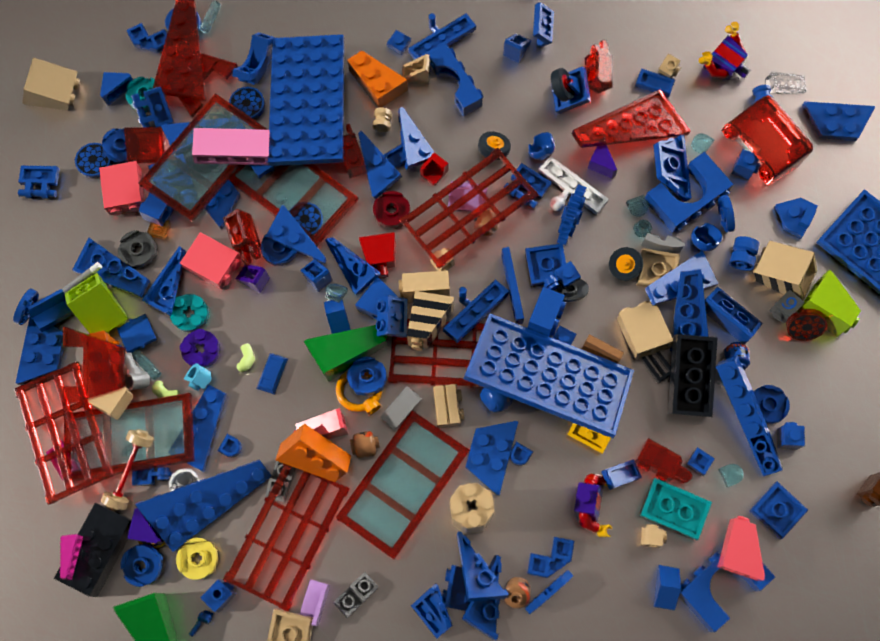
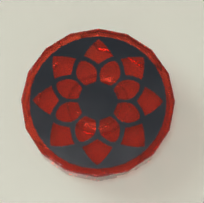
[786,309,828,341]

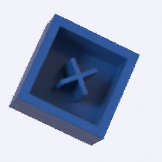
[527,287,566,336]

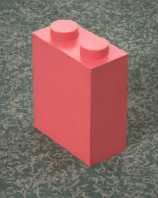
[99,161,145,216]
[180,232,242,290]

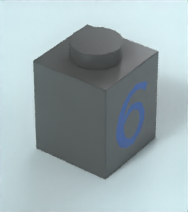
[769,290,805,323]

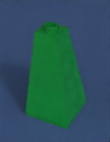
[304,325,388,382]
[113,593,178,641]

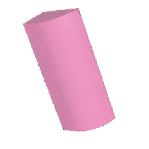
[192,128,270,165]

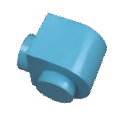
[184,364,212,391]

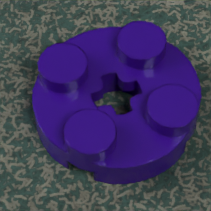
[180,329,220,368]

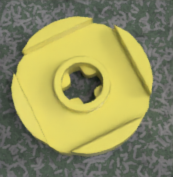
[176,538,218,580]

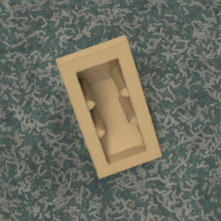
[402,54,430,84]
[88,387,134,420]

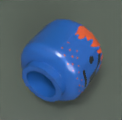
[723,342,750,370]

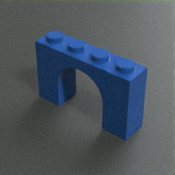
[644,151,734,233]
[679,551,775,632]

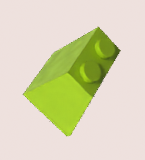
[797,270,861,337]
[64,273,128,334]

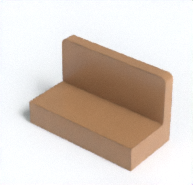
[582,334,624,363]

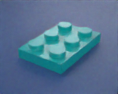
[640,478,712,540]

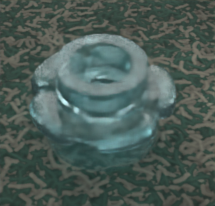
[634,220,652,237]

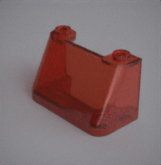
[721,95,813,186]

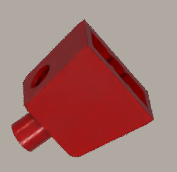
[359,232,396,279]

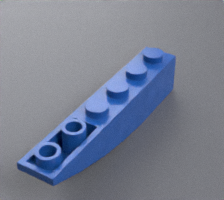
[716,355,783,476]

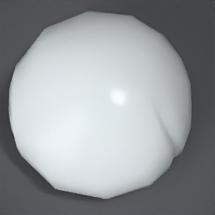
[169,468,200,492]

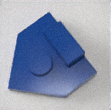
[774,198,818,239]

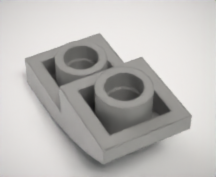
[641,233,685,253]
[380,386,422,430]
[265,461,296,502]
[333,572,379,618]

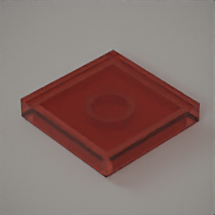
[124,127,165,163]

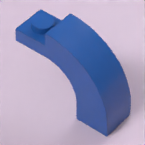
[232,32,275,85]

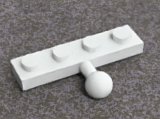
[538,156,609,215]

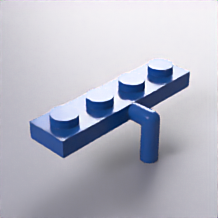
[408,13,476,60]
[443,279,509,343]

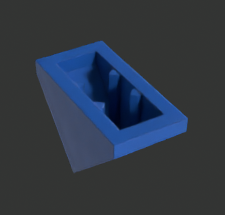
[503,33,532,63]
[100,72,133,106]
[300,259,333,292]
[324,297,351,334]
[654,565,681,610]

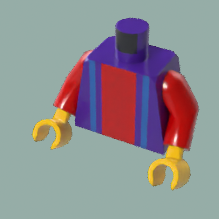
[699,21,751,80]
[574,474,618,537]

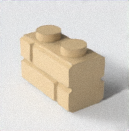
[433,384,464,428]

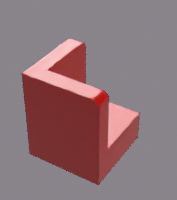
[420,152,449,186]

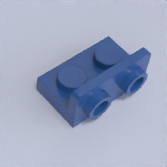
[533,2,554,48]
[376,295,408,338]
[442,565,470,611]

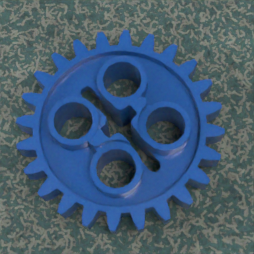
[557,184,587,246]

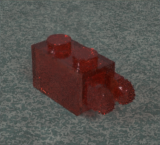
[585,39,613,94]
[343,124,367,179]
[223,209,261,265]
[635,438,693,483]

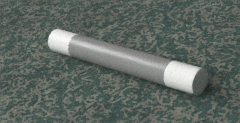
[62,262,102,293]

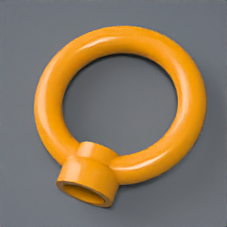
[336,370,382,415]

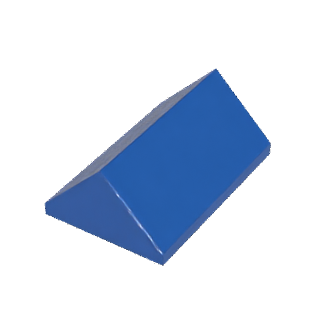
[705,287,763,345]

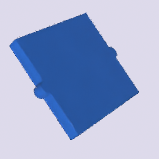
[117,314,157,353]

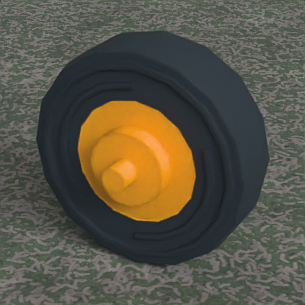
[478,131,511,160]
[609,247,644,281]

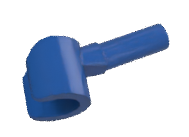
[189,610,213,637]

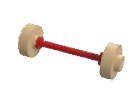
[101,429,154,511]

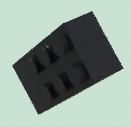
[668,334,718,417]
[53,503,132,597]

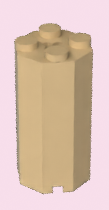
[449,483,495,535]

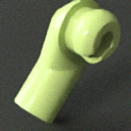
[237,344,255,372]
[152,381,180,401]

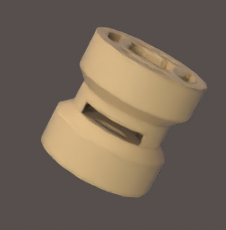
[372,107,392,132]

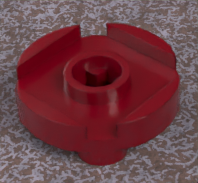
[373,191,410,228]

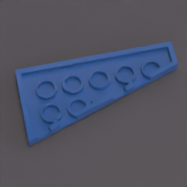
[135,459,272,552]

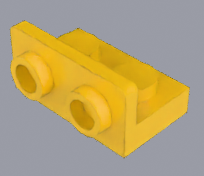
[567,423,611,454]

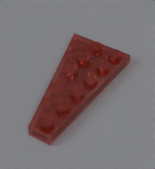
[153,0,206,101]
[571,89,691,148]

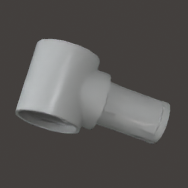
[120,353,150,391]

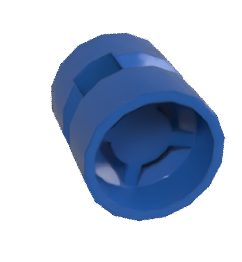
[729,236,760,271]

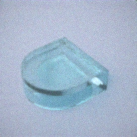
[692,133,714,154]
[626,195,649,217]
[325,284,348,303]
[719,464,744,487]

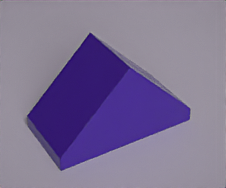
[588,138,617,179]
[235,264,270,293]
[127,508,164,545]

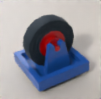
[551,66,591,114]

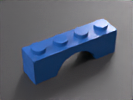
[427,43,484,116]

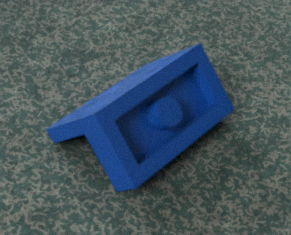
[27,289,74,332]

